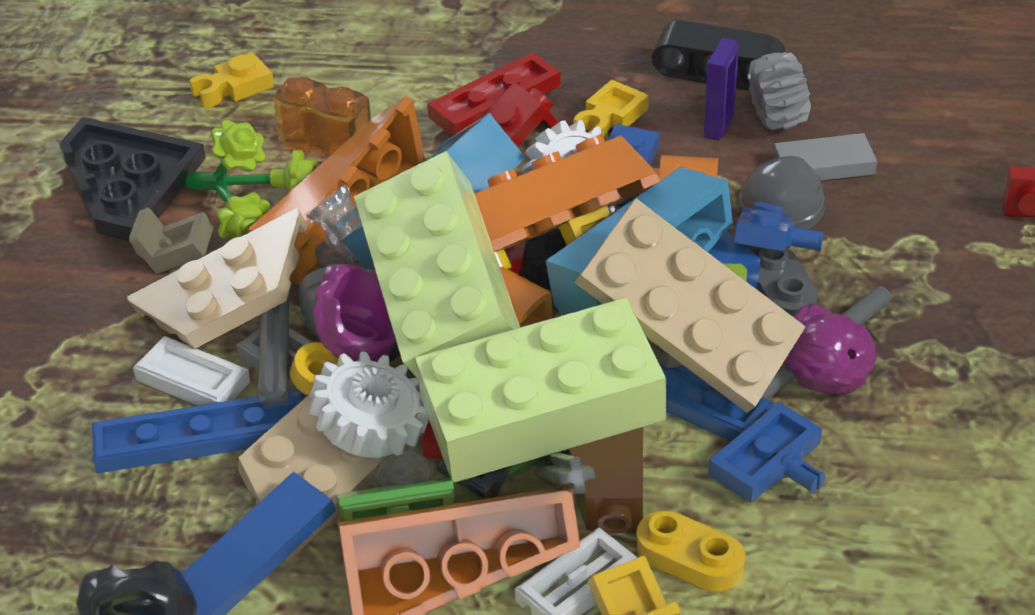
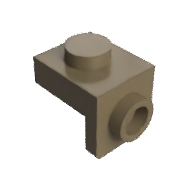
[129,208,214,274]

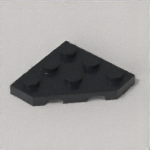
[59,117,206,241]

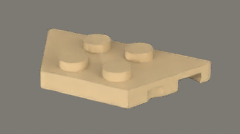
[127,208,308,349]
[238,393,423,562]

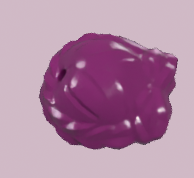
[313,264,397,362]
[784,304,877,394]

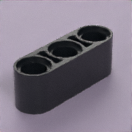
[651,20,786,91]

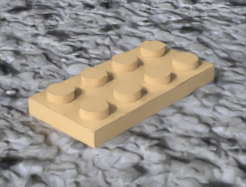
[574,198,805,413]

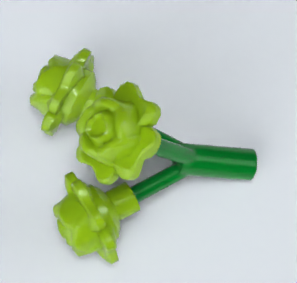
[186,120,317,241]

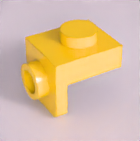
[587,555,682,615]

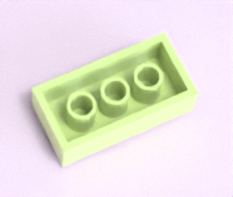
[354,151,520,378]
[415,298,666,483]

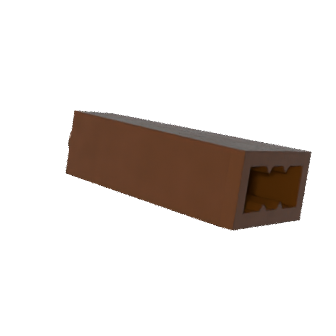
[561,427,643,534]

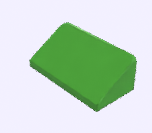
[337,477,454,521]

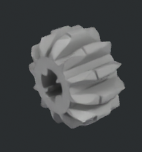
[747,52,811,130]

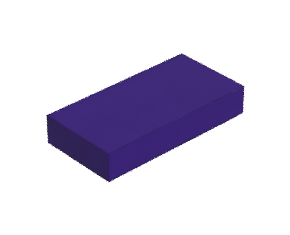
[704,38,739,141]

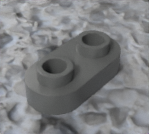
[752,247,818,317]

